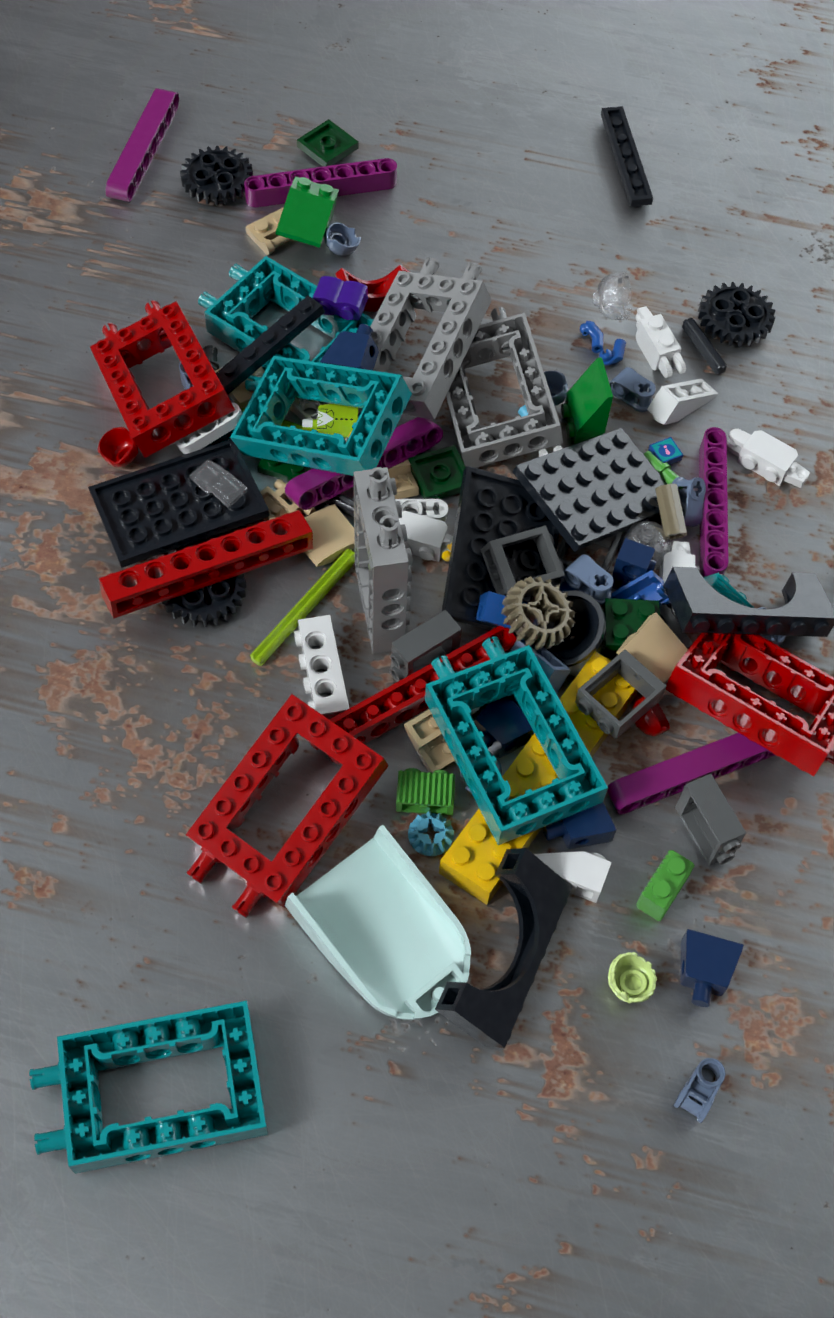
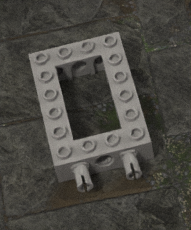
[370,257,492,420]
[431,307,563,468]
[354,467,413,654]

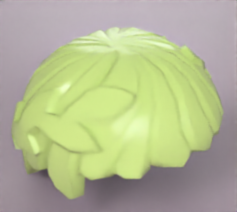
[608,952,657,1004]

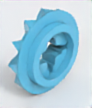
[408,811,454,856]

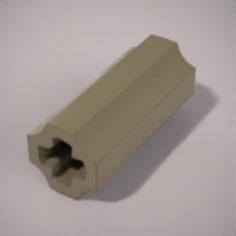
[655,483,687,540]

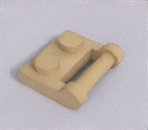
[246,207,292,255]

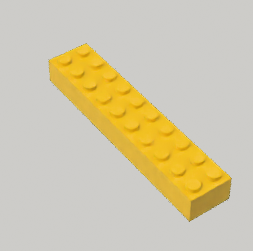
[439,651,638,905]

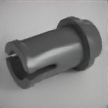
[203,345,219,371]

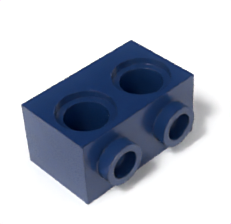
[612,538,657,590]

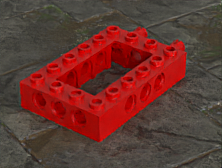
[90,300,235,458]
[665,633,834,777]
[186,694,389,918]

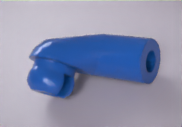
[580,321,604,353]
[599,339,626,366]

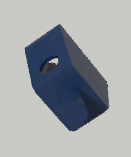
[320,324,379,370]
[474,696,534,758]
[542,802,617,849]
[680,929,744,1007]

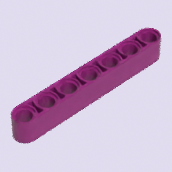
[105,88,179,202]
[244,158,397,208]
[285,417,443,510]
[699,427,729,578]
[607,733,775,815]

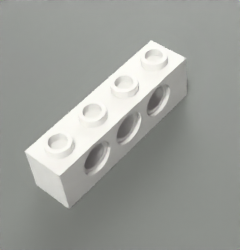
[294,615,349,719]

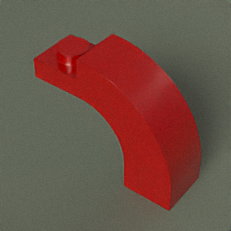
[335,265,410,312]

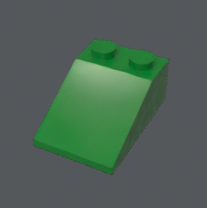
[275,176,339,248]
[561,357,613,445]

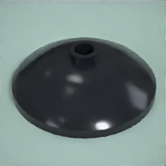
[543,590,606,667]

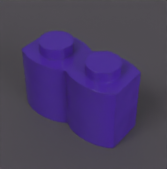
[313,276,368,320]

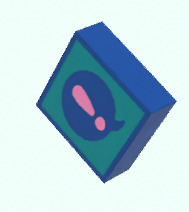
[648,437,683,465]

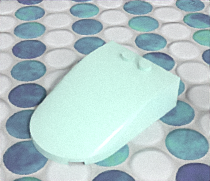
[285,825,471,1020]

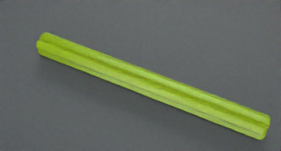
[250,549,355,666]

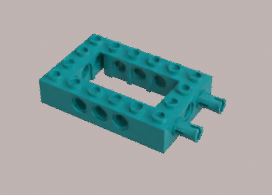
[198,256,374,368]
[229,356,412,476]
[425,636,608,845]
[29,1000,268,1174]

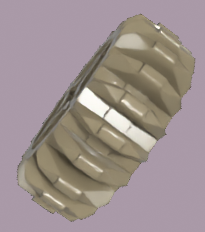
[501,576,576,650]

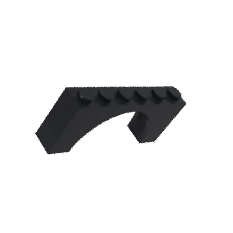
[663,567,834,637]
[435,848,572,1048]

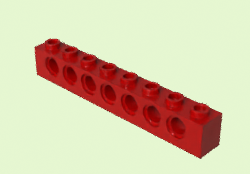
[99,510,313,619]
[329,626,517,762]

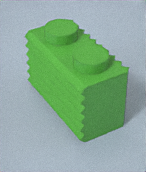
[396,768,455,815]
[636,850,695,921]

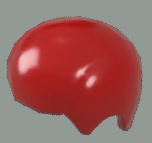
[98,427,139,468]
[633,696,670,736]

